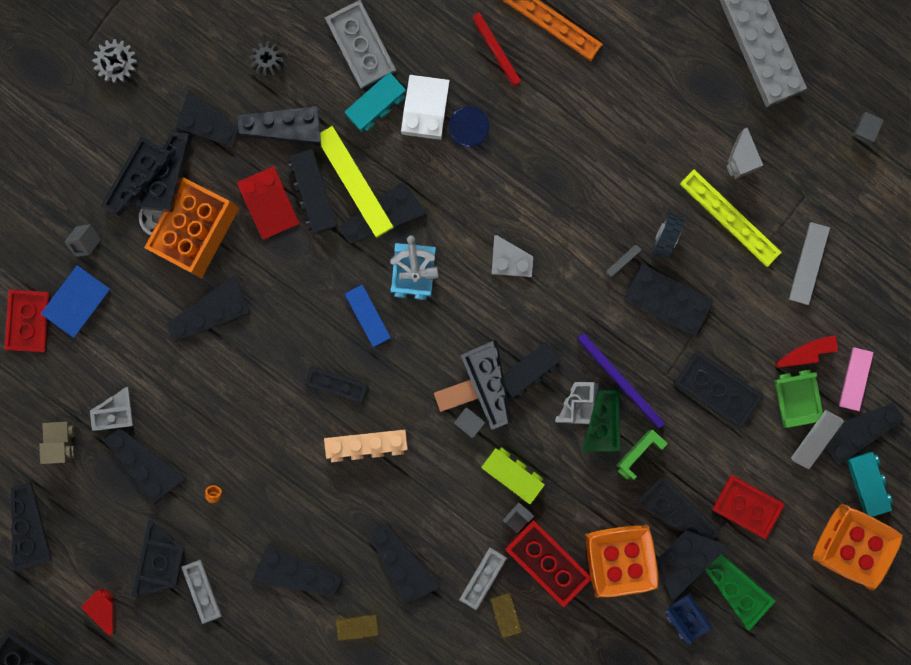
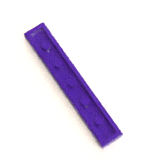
[577,333,665,428]

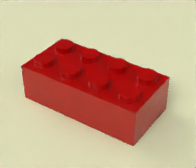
[505,520,592,607]

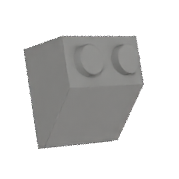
[727,128,763,179]

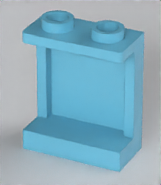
[391,243,436,300]

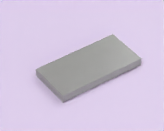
[325,0,397,90]

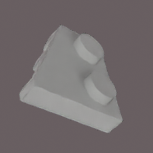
[492,235,533,277]
[90,387,134,431]

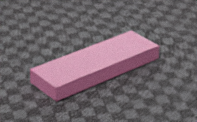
[839,347,873,411]

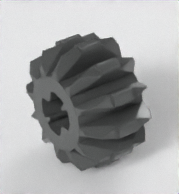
[250,42,284,76]

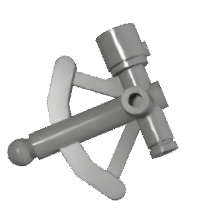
[390,236,439,282]

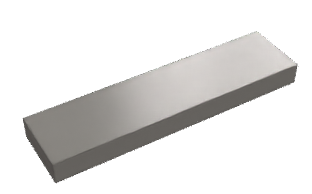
[788,222,830,305]

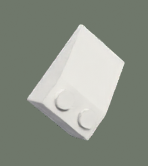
[401,75,449,140]

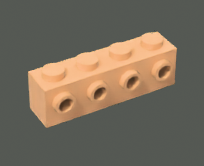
[324,430,408,462]

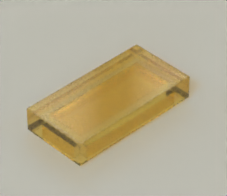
[490,593,522,638]
[336,615,379,641]

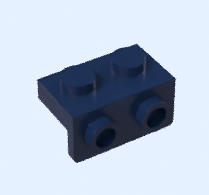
[665,594,712,645]

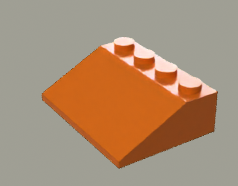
[144,177,240,278]

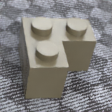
[39,422,75,464]

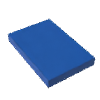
[41,266,110,338]

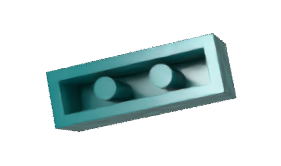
[345,72,406,133]
[847,452,893,517]

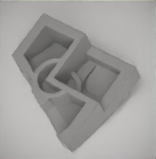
[555,382,599,424]

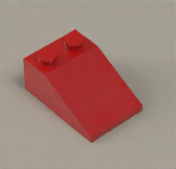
[237,166,300,240]

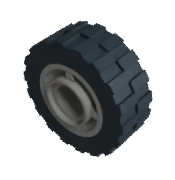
[652,212,685,259]

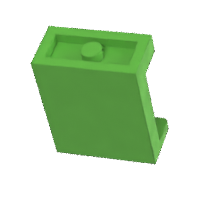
[774,369,824,428]
[617,430,668,480]

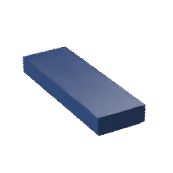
[345,285,391,347]

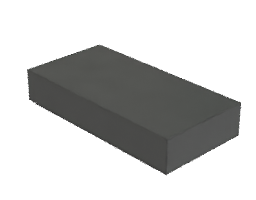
[606,245,641,278]

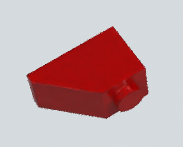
[81,588,116,636]

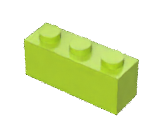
[481,447,544,504]

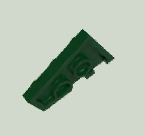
[582,390,620,452]

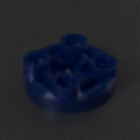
[449,106,489,148]

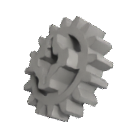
[92,39,137,84]

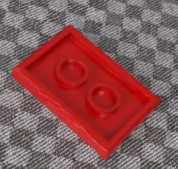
[4,289,50,353]
[712,475,785,540]

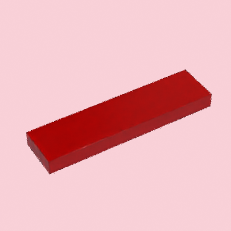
[473,12,521,88]

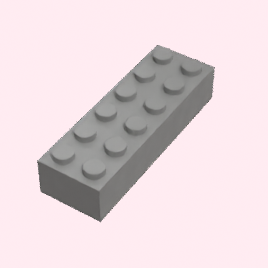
[719,0,807,108]

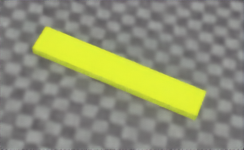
[320,126,394,238]
[680,170,781,267]

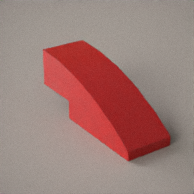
[775,335,838,368]

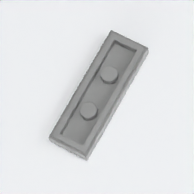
[791,410,844,469]
[459,547,507,610]
[181,559,222,624]

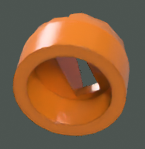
[205,486,222,504]

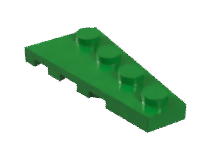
[705,554,776,631]

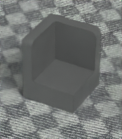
[852,112,883,144]
[65,224,100,257]
[454,407,485,438]
[503,502,534,533]

